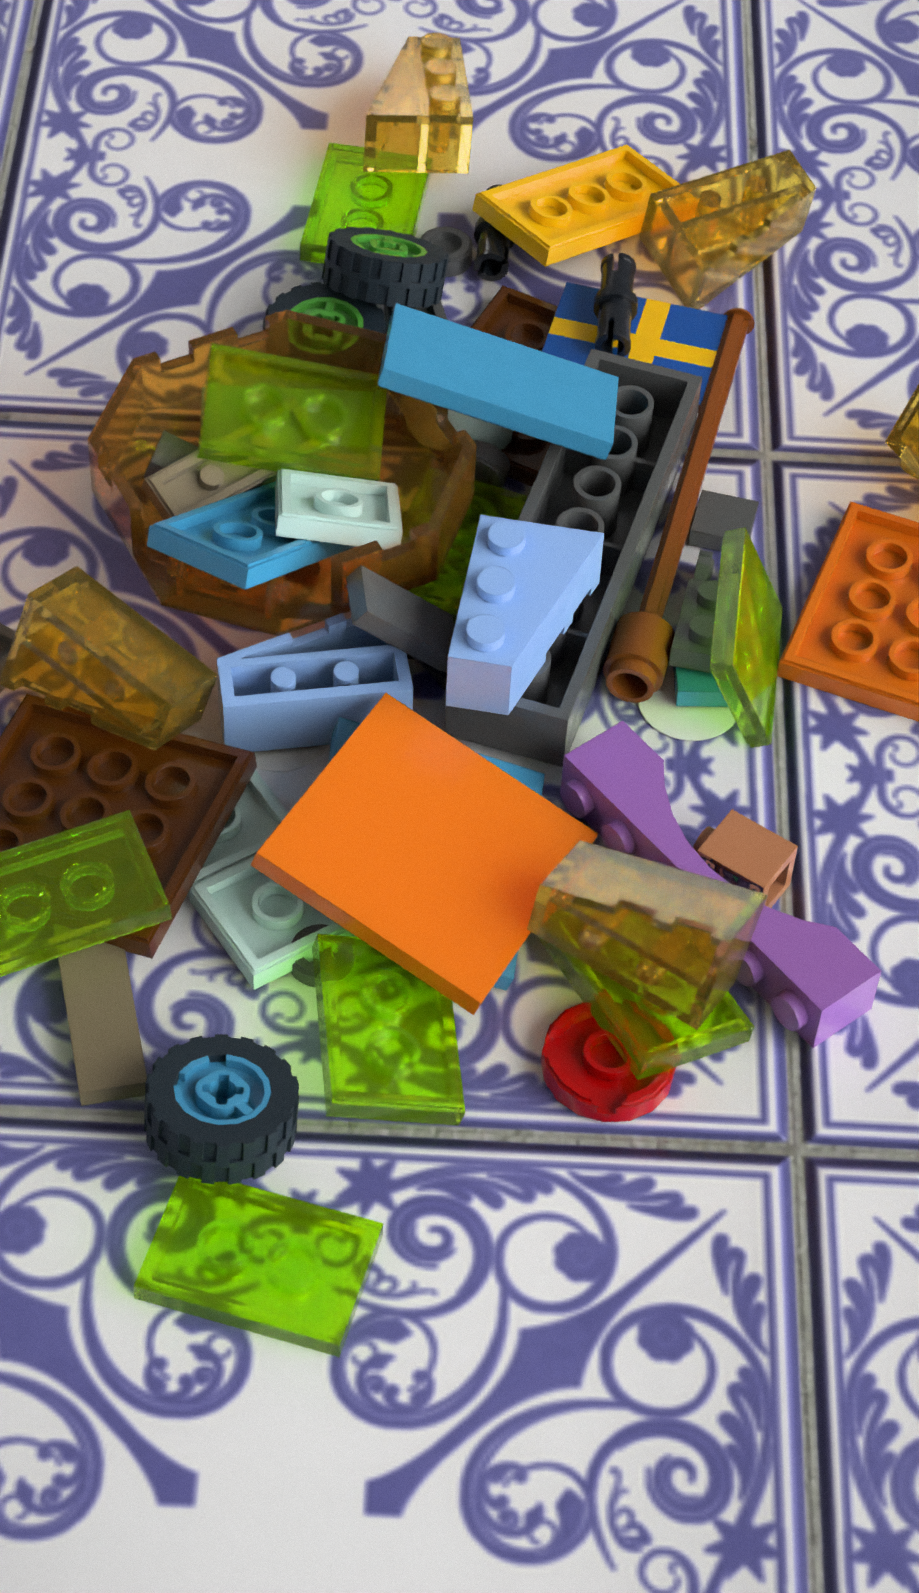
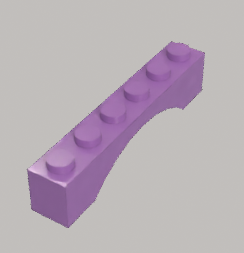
[560,721,881,1048]

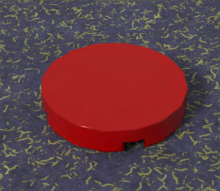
[540,1000,676,1122]

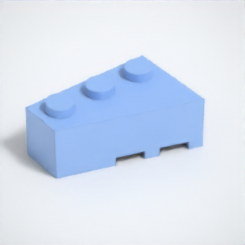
[446,515,604,715]
[216,613,413,752]

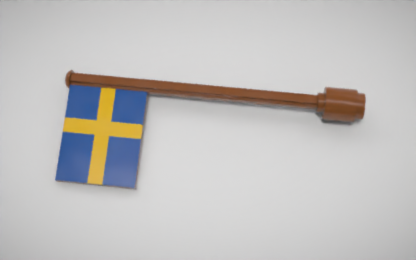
[542,282,755,703]

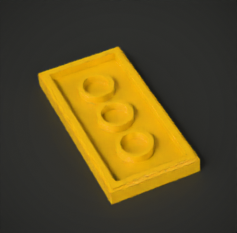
[472,145,699,267]

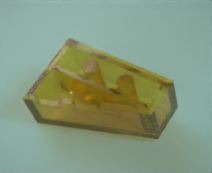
[363,33,473,174]
[639,149,816,309]
[0,566,218,751]
[527,840,768,1030]

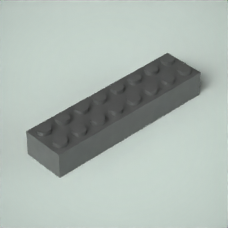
[444,349,702,767]

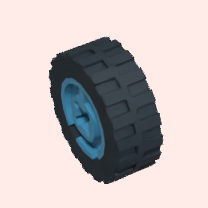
[144,1034,299,1185]

